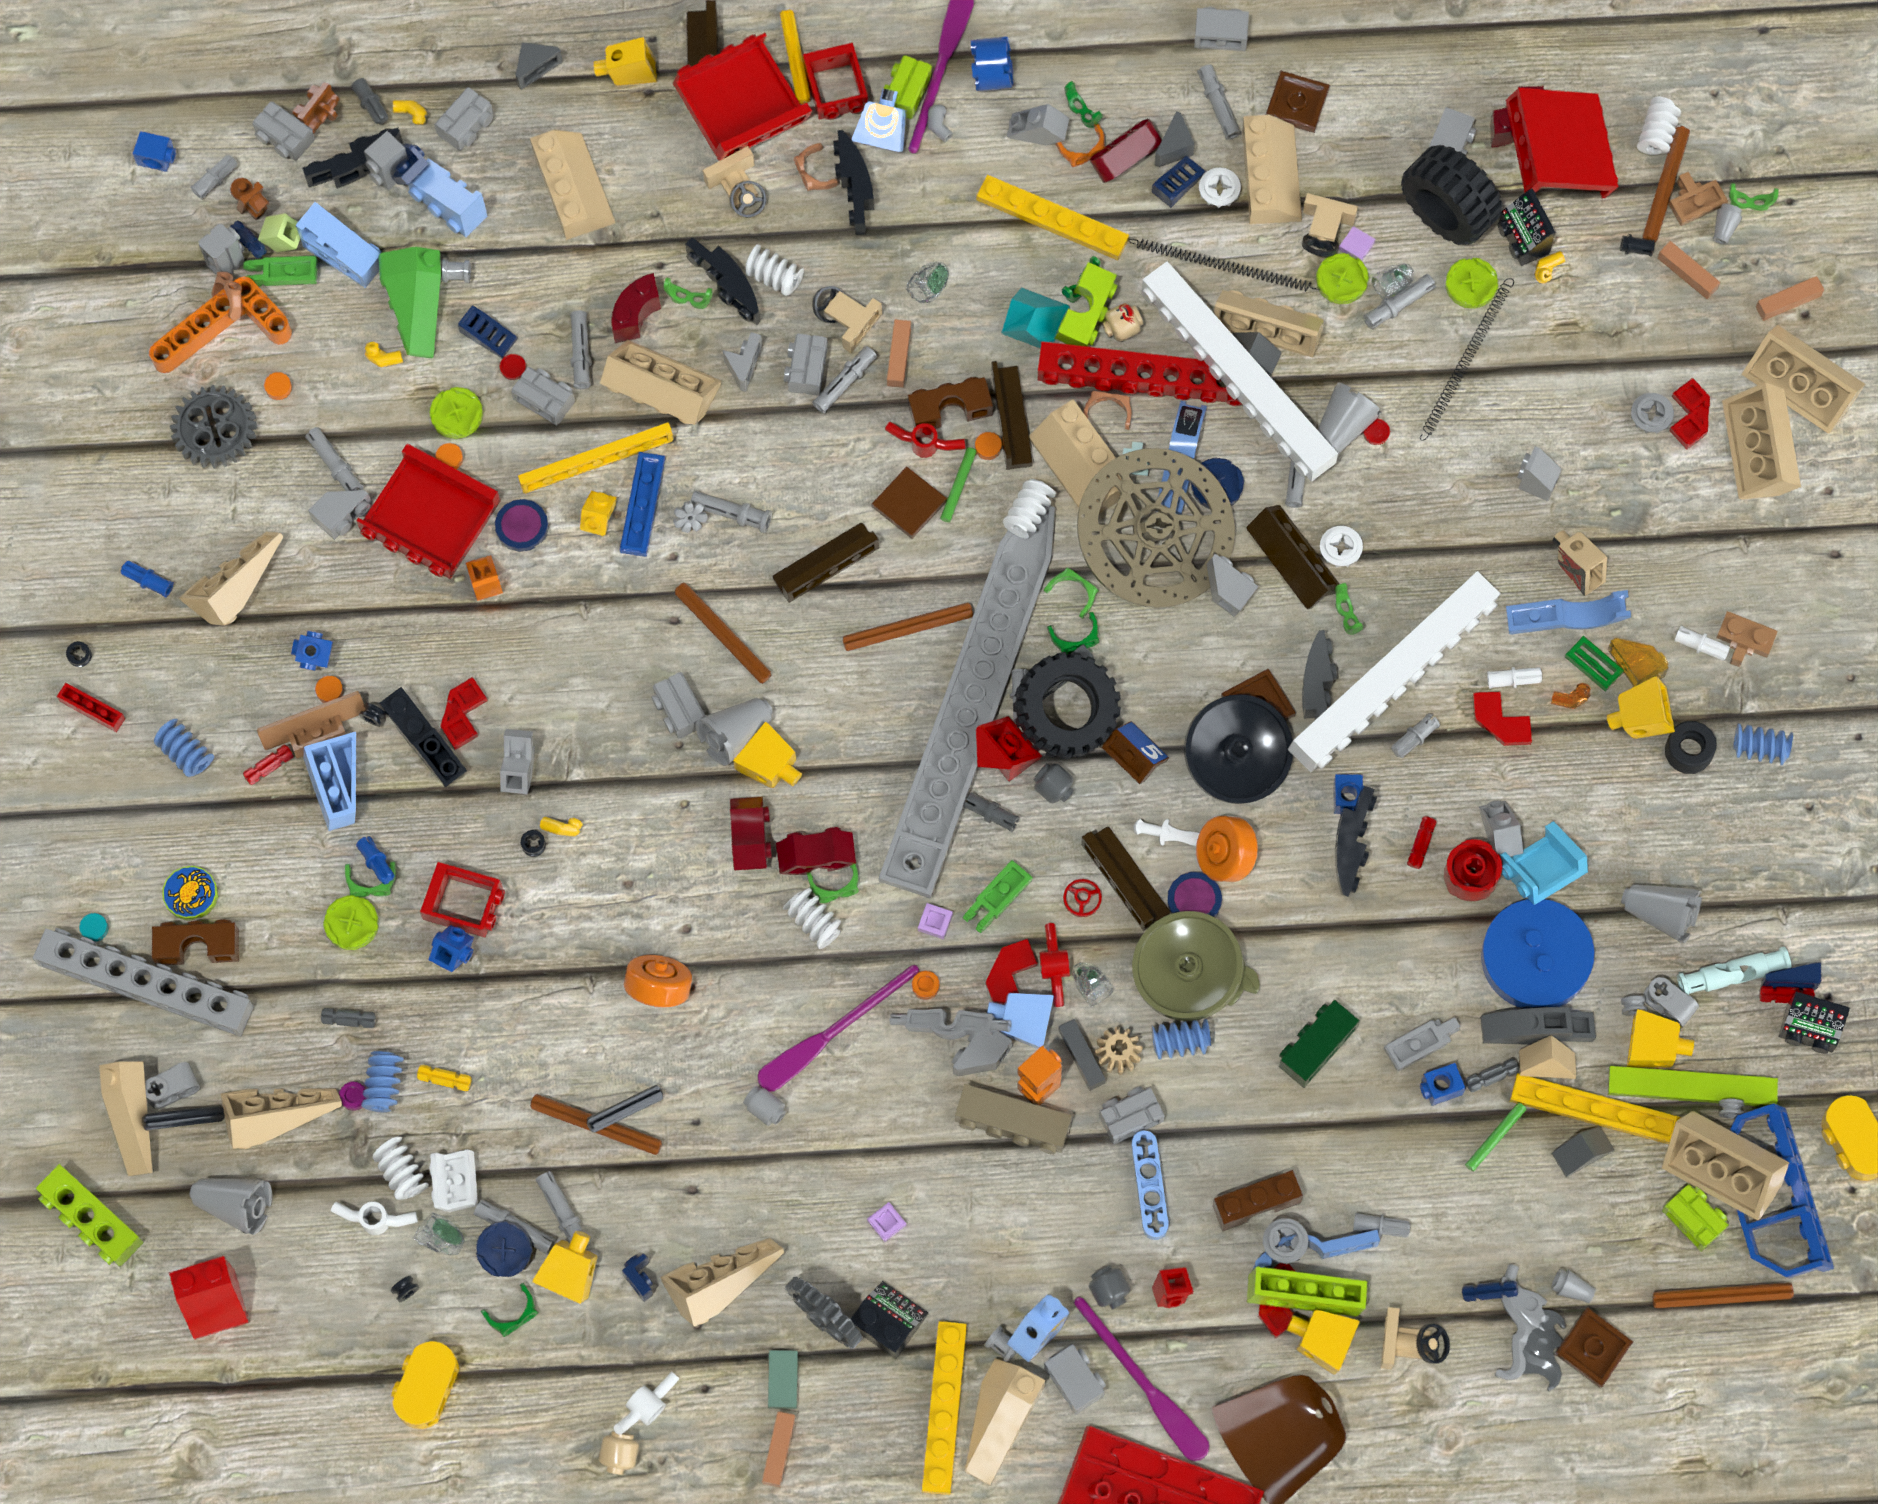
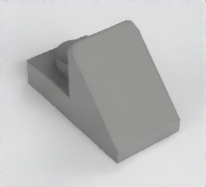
[723,332,762,392]

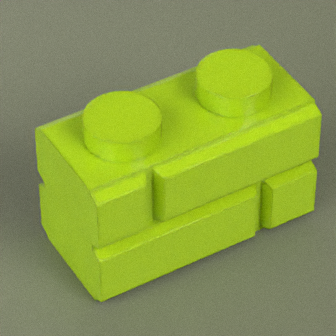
[884,55,932,119]
[1662,1184,1729,1252]

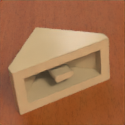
[1519,1035,1576,1079]

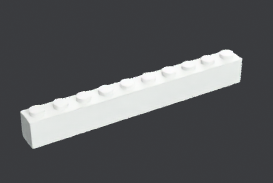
[1141,261,1338,482]
[1288,571,1501,772]

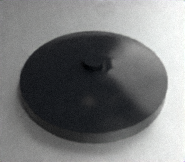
[1184,695,1293,804]

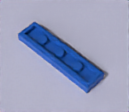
[620,452,665,557]

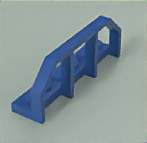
[1730,1103,1834,1278]

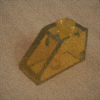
[1608,638,1668,687]

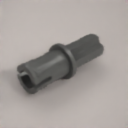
[351,78,388,125]

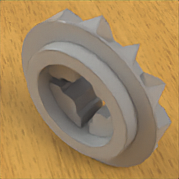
[1631,393,1674,434]
[1263,1218,1308,1264]

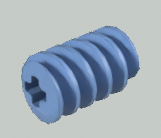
[154,719,215,777]
[1733,723,1793,765]
[1152,1019,1211,1060]
[361,1051,404,1113]

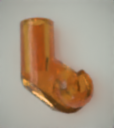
[1551,683,1591,709]

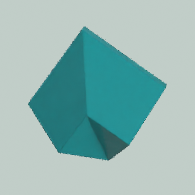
[1001,287,1070,349]

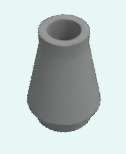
[1713,204,1742,245]
[1551,1269,1596,1304]

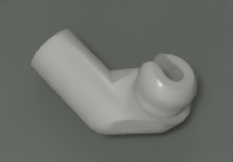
[928,104,953,143]

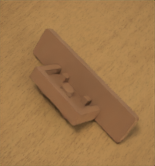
[257,691,365,758]

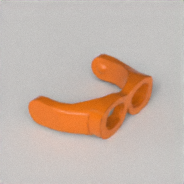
[1056,124,1105,167]

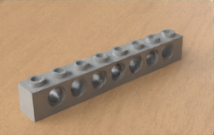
[33,928,254,1037]

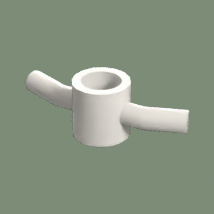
[331,1202,418,1235]
[614,1372,679,1435]

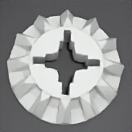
[1199,168,1241,208]
[1320,526,1363,568]

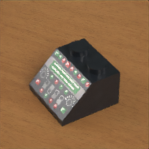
[1497,188,1556,266]
[1778,992,1850,1054]
[850,1281,929,1359]

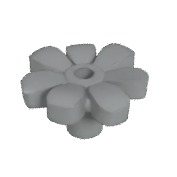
[673,501,707,533]

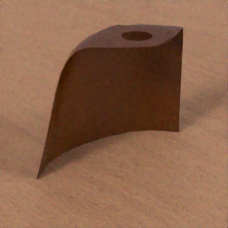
[1212,1375,1346,1504]

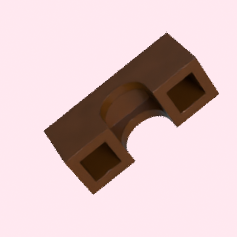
[908,377,993,429]
[152,919,239,965]
[1212,1170,1303,1232]

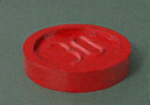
[500,354,526,380]
[1363,419,1390,445]

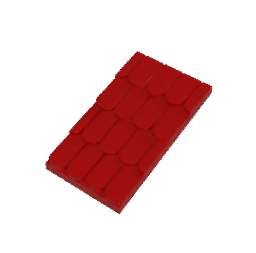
[1058,1426,1264,1504]

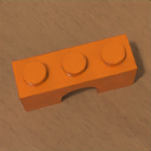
[1017,1045,1062,1106]

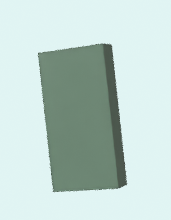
[768,1350,798,1409]

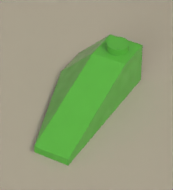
[379,246,441,359]

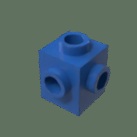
[291,631,333,671]
[428,925,474,972]

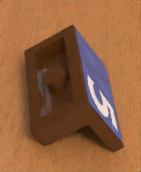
[1101,721,1169,784]

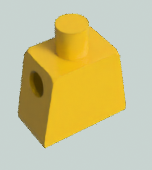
[593,37,657,85]
[1607,676,1675,739]
[733,722,802,788]
[1626,1009,1694,1068]
[532,1230,597,1304]
[1286,1310,1360,1375]

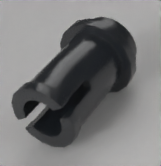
[1620,234,1655,256]

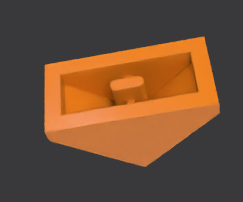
[466,555,503,601]

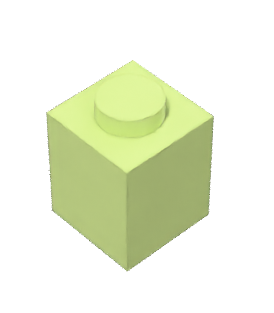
[258,214,300,252]

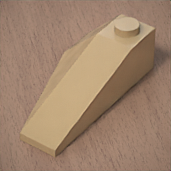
[180,532,283,626]
[99,1062,152,1176]
[221,1088,342,1149]
[661,1238,784,1326]
[965,1358,1045,1486]

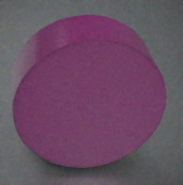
[339,1081,366,1111]

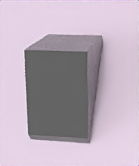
[515,42,563,90]
[1155,111,1195,167]
[1232,332,1282,377]
[1552,1126,1615,1178]

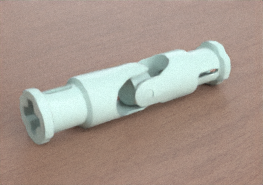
[1677,946,1791,995]

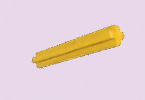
[780,9,810,104]

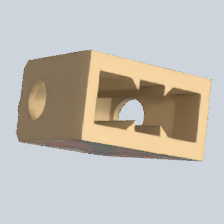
[1552,530,1607,596]

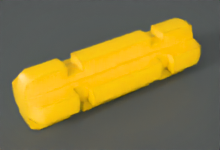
[417,1064,472,1091]

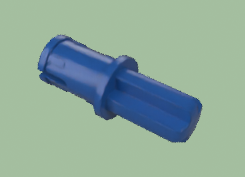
[121,561,174,598]
[356,836,394,884]

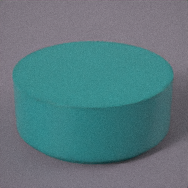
[79,913,109,942]

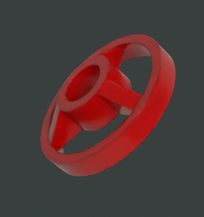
[1063,879,1102,917]

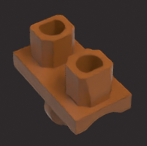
[292,82,340,134]
[230,178,269,220]

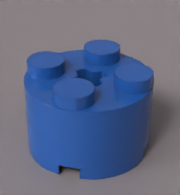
[971,36,1013,91]

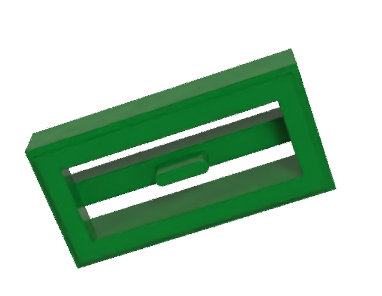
[1565,636,1624,692]

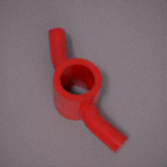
[885,421,965,458]
[1039,923,1070,1007]

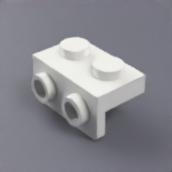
[430,1149,478,1212]

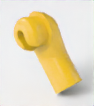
[365,342,403,367]

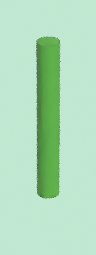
[940,447,976,523]
[1465,1102,1527,1172]

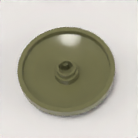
[1132,911,1244,1021]

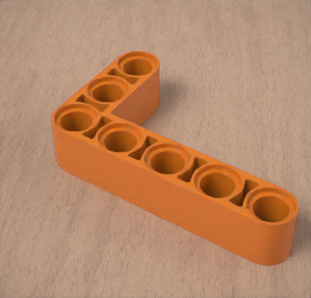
[149,276,292,373]

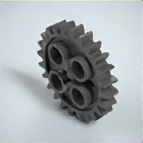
[170,385,258,469]
[785,1276,863,1349]

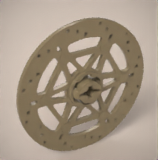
[1077,448,1235,608]

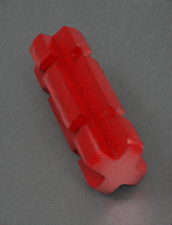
[243,745,293,785]
[1407,816,1436,869]
[1759,986,1815,1003]

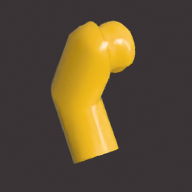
[393,100,427,124]
[1534,251,1565,284]
[540,816,582,837]

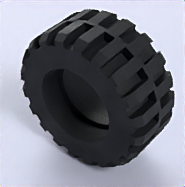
[1401,145,1502,245]
[1013,652,1121,759]

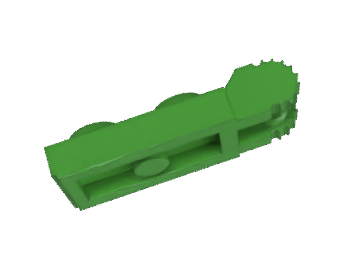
[244,256,317,287]
[963,860,1033,934]

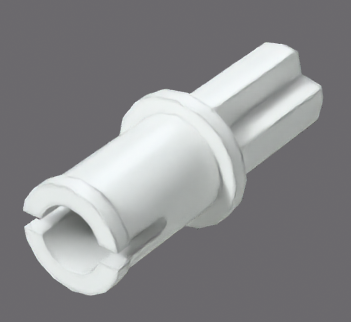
[1674,626,1730,660]
[1487,667,1542,689]

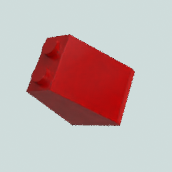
[169,1256,249,1340]

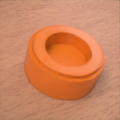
[264,372,292,400]
[975,432,1002,460]
[436,443,463,469]
[315,676,344,703]
[912,971,940,1000]

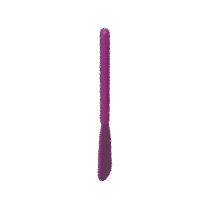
[908,0,974,154]
[758,965,919,1092]
[1074,1297,1209,1461]

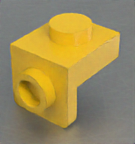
[580,491,617,536]

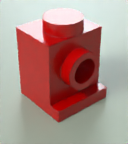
[1152,1267,1194,1308]

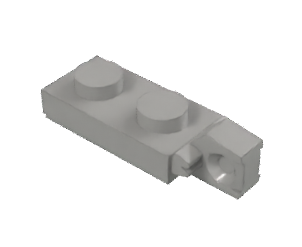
[1384,1017,1460,1072]

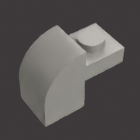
[500,729,535,794]

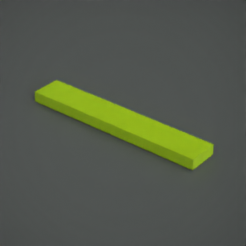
[1608,1066,1778,1107]

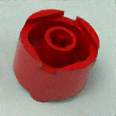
[1444,839,1502,902]

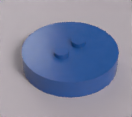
[1481,899,1594,1009]

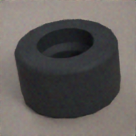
[1665,721,1717,774]

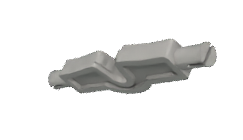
[890,1009,1011,1040]

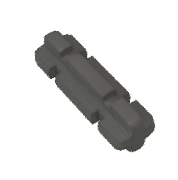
[321,1008,376,1028]
[1465,1058,1519,1092]

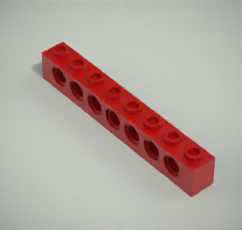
[1038,341,1242,406]

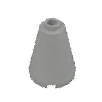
[1318,383,1381,454]
[696,698,772,766]
[1621,884,1702,943]
[190,1178,272,1235]

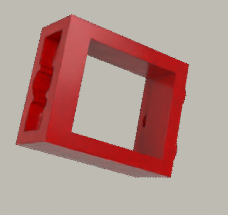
[803,42,868,120]
[420,862,505,938]

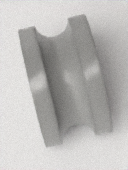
[1621,996,1647,1016]
[1719,1099,1745,1119]

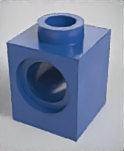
[133,131,176,172]
[1333,774,1363,816]
[1419,1063,1466,1106]

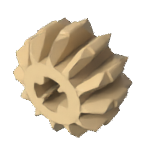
[1095,1027,1143,1075]

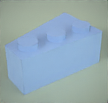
[408,158,487,237]
[296,202,382,288]
[303,732,356,831]

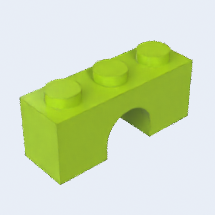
[1054,262,1118,346]

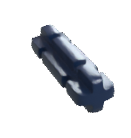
[230,221,267,258]
[1462,1280,1518,1302]

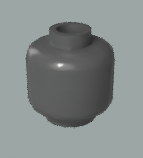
[1033,763,1074,803]
[1089,1265,1131,1310]

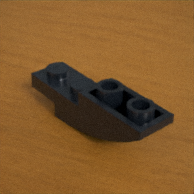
[302,127,403,189]
[833,130,875,235]
[685,237,760,325]
[379,687,467,788]
[1335,785,1377,897]

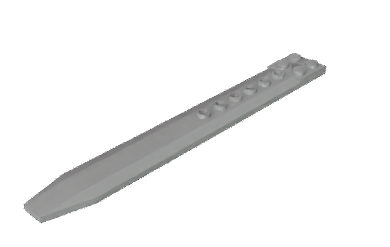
[878,505,1055,899]

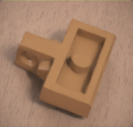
[1668,172,1728,226]
[1716,611,1778,667]

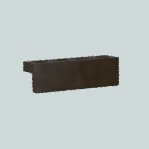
[686,0,718,67]
[991,361,1033,470]
[1246,505,1339,609]
[773,523,879,603]
[1081,827,1170,931]

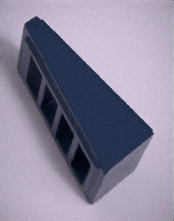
[1152,156,1206,208]
[458,305,518,359]
[1761,962,1822,990]

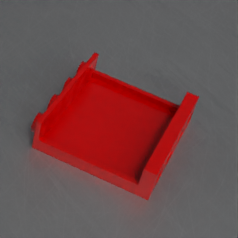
[672,33,812,161]
[1505,88,1618,199]
[357,443,501,579]

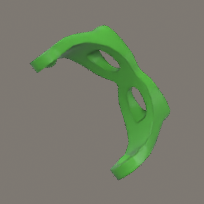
[1729,183,1779,211]
[664,277,712,309]
[1044,567,1098,619]
[1335,583,1363,635]
[345,862,396,897]
[806,864,859,903]

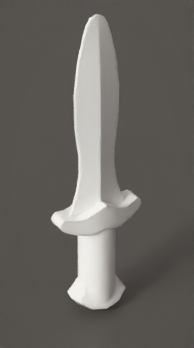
[1133,819,1199,846]

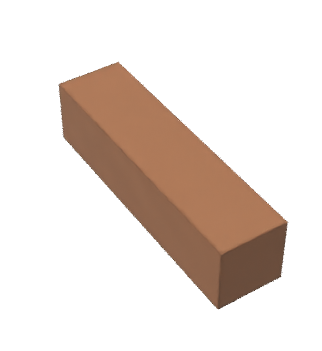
[1657,241,1720,299]
[1756,276,1824,321]
[887,319,911,388]
[762,1412,796,1488]

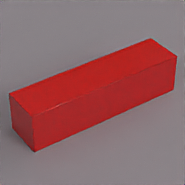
[57,683,125,733]

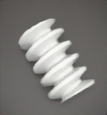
[1637,96,1681,155]
[746,244,804,296]
[1003,479,1056,539]
[783,888,841,949]
[373,1137,429,1200]

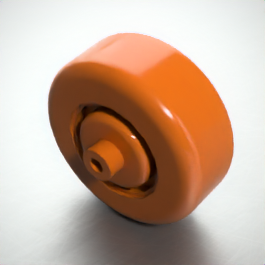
[1196,816,1258,882]
[624,955,692,1008]

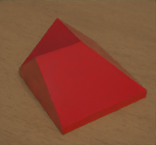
[976,716,1042,782]

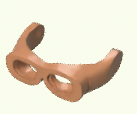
[794,143,839,191]
[211,272,242,321]
[1084,391,1132,430]

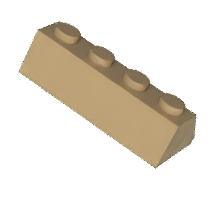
[1242,115,1302,224]
[530,130,615,240]
[1214,290,1324,358]
[1742,325,1866,434]
[600,340,722,425]
[1722,382,1801,500]
[1029,399,1133,514]
[1662,1111,1789,1221]

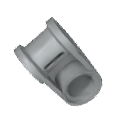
[1643,977,1699,1029]
[145,1062,200,1109]

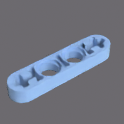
[1132,1131,1168,1240]

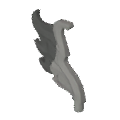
[1495,1264,1566,1391]

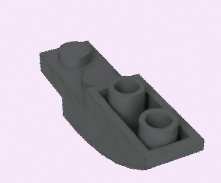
[1302,630,1337,720]
[1480,1007,1596,1045]

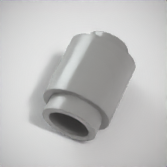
[743,1086,786,1126]

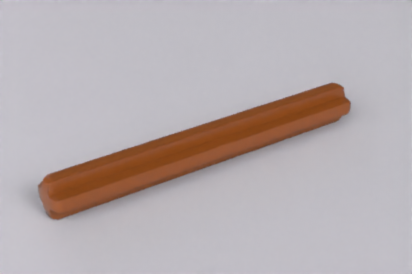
[1642,126,1690,242]
[675,583,771,684]
[842,602,973,651]
[530,1094,662,1155]
[1652,1282,1794,1308]

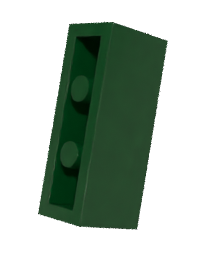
[1279,999,1360,1088]

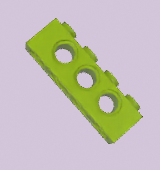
[35,1164,144,1267]
[1247,1267,1367,1317]

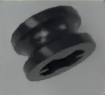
[66,641,92,667]
[359,702,387,727]
[520,830,546,857]
[390,1275,419,1302]

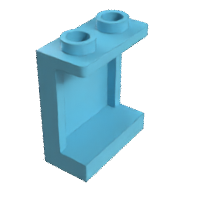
[1500,821,1588,905]

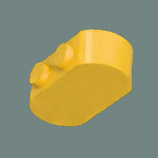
[1821,1096,1878,1181]
[391,1341,460,1429]

